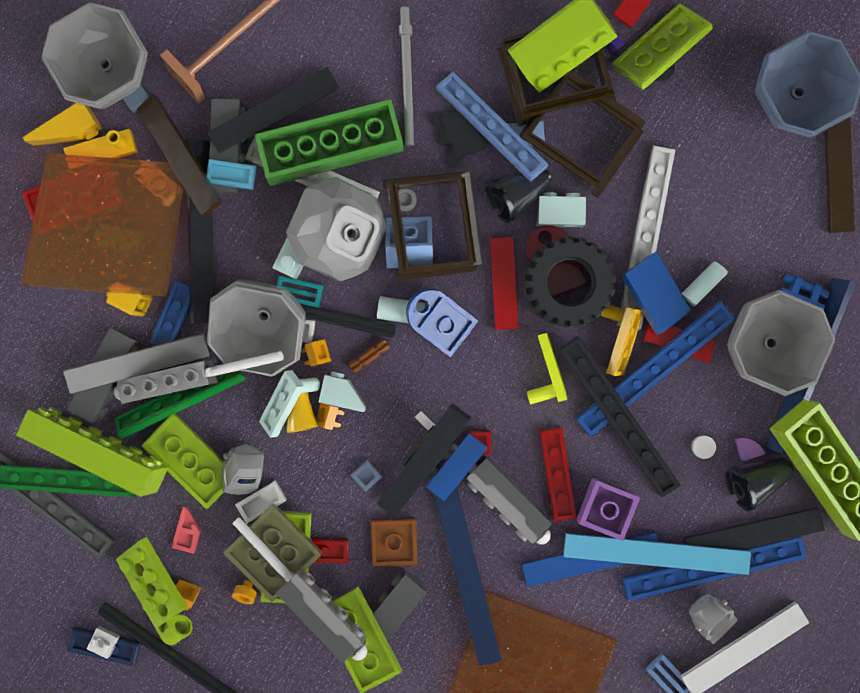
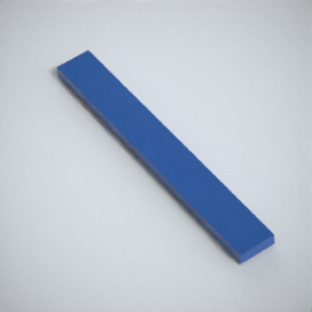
[576,301,736,436]
[621,536,807,601]

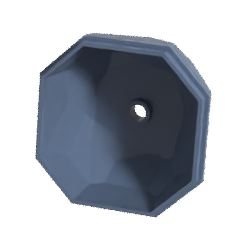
[754,31,860,138]

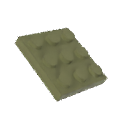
[223,503,323,602]

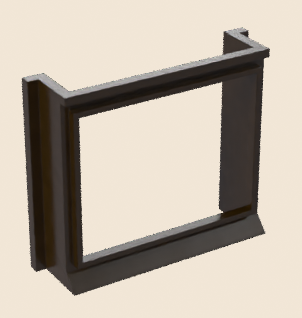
[497,31,616,126]
[519,70,646,198]
[382,172,482,281]

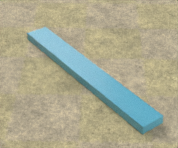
[563,533,751,575]

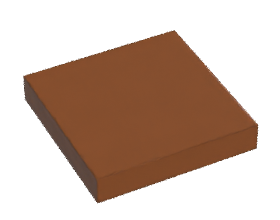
[371,518,418,566]

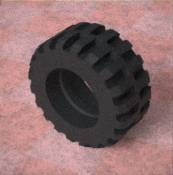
[523,237,616,327]

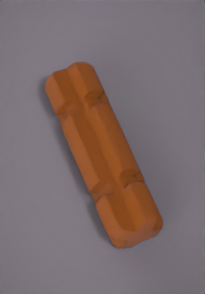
[348,339,390,373]

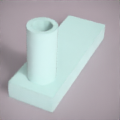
[259,370,320,438]

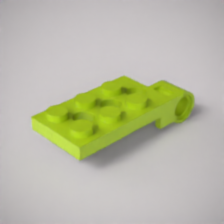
[116,537,192,645]

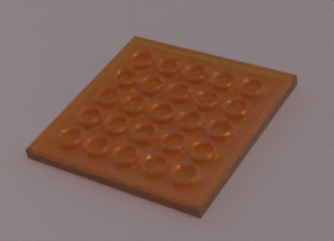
[21,153,184,296]
[449,591,617,693]

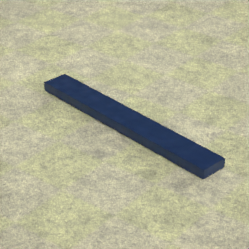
[766,278,856,456]
[435,486,502,666]

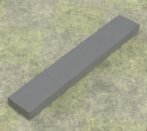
[63,333,209,394]

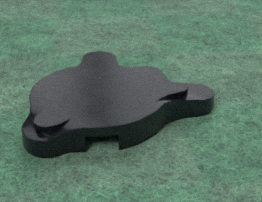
[431,111,489,168]

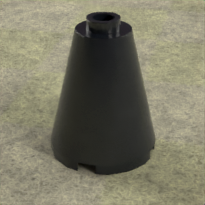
[485,169,551,223]
[725,457,794,512]

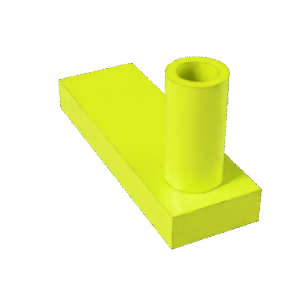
[527,332,568,404]

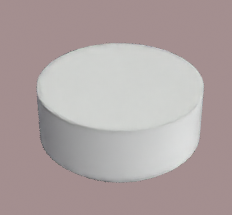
[691,435,716,459]

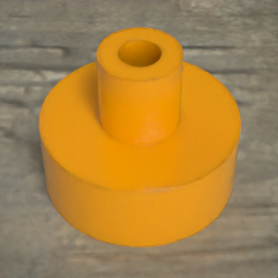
[232,580,257,604]

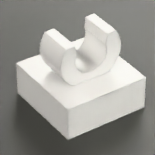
[87,626,120,659]

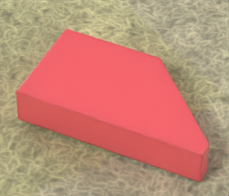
[171,506,201,554]

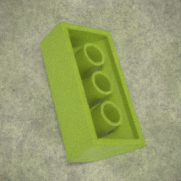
[508,0,618,93]

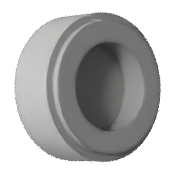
[398,188,417,212]

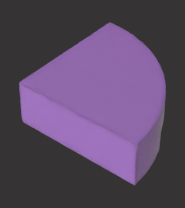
[734,437,765,461]

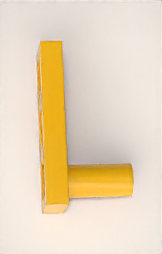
[63,129,138,172]
[601,305,643,376]

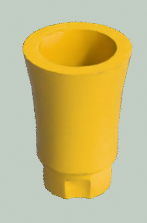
[287,392,319,433]

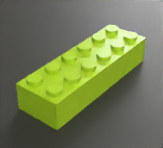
[769,399,860,541]
[16,407,169,497]

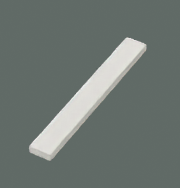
[617,145,675,330]

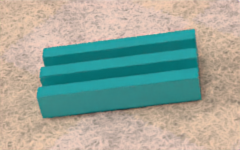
[277,276,324,308]

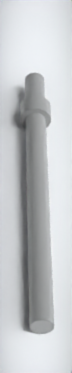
[398,7,414,146]

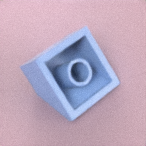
[385,216,433,269]

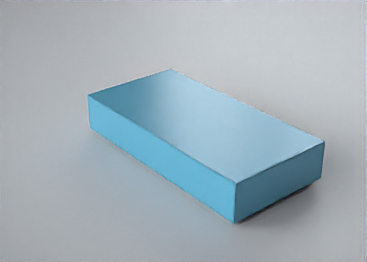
[207,159,257,190]

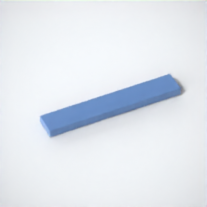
[436,72,548,182]

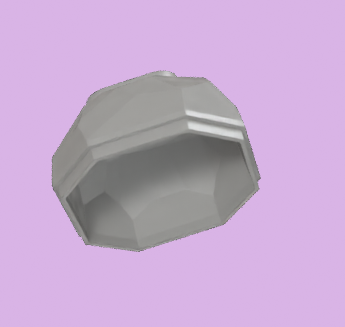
[41,2,148,109]
[286,177,386,281]
[207,280,306,376]
[727,290,835,396]

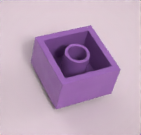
[576,477,640,541]

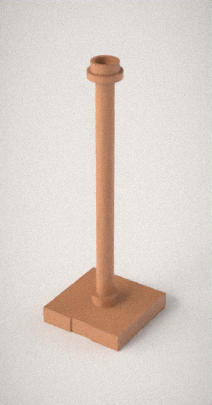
[160,0,286,104]

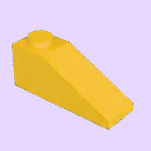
[22,103,103,146]

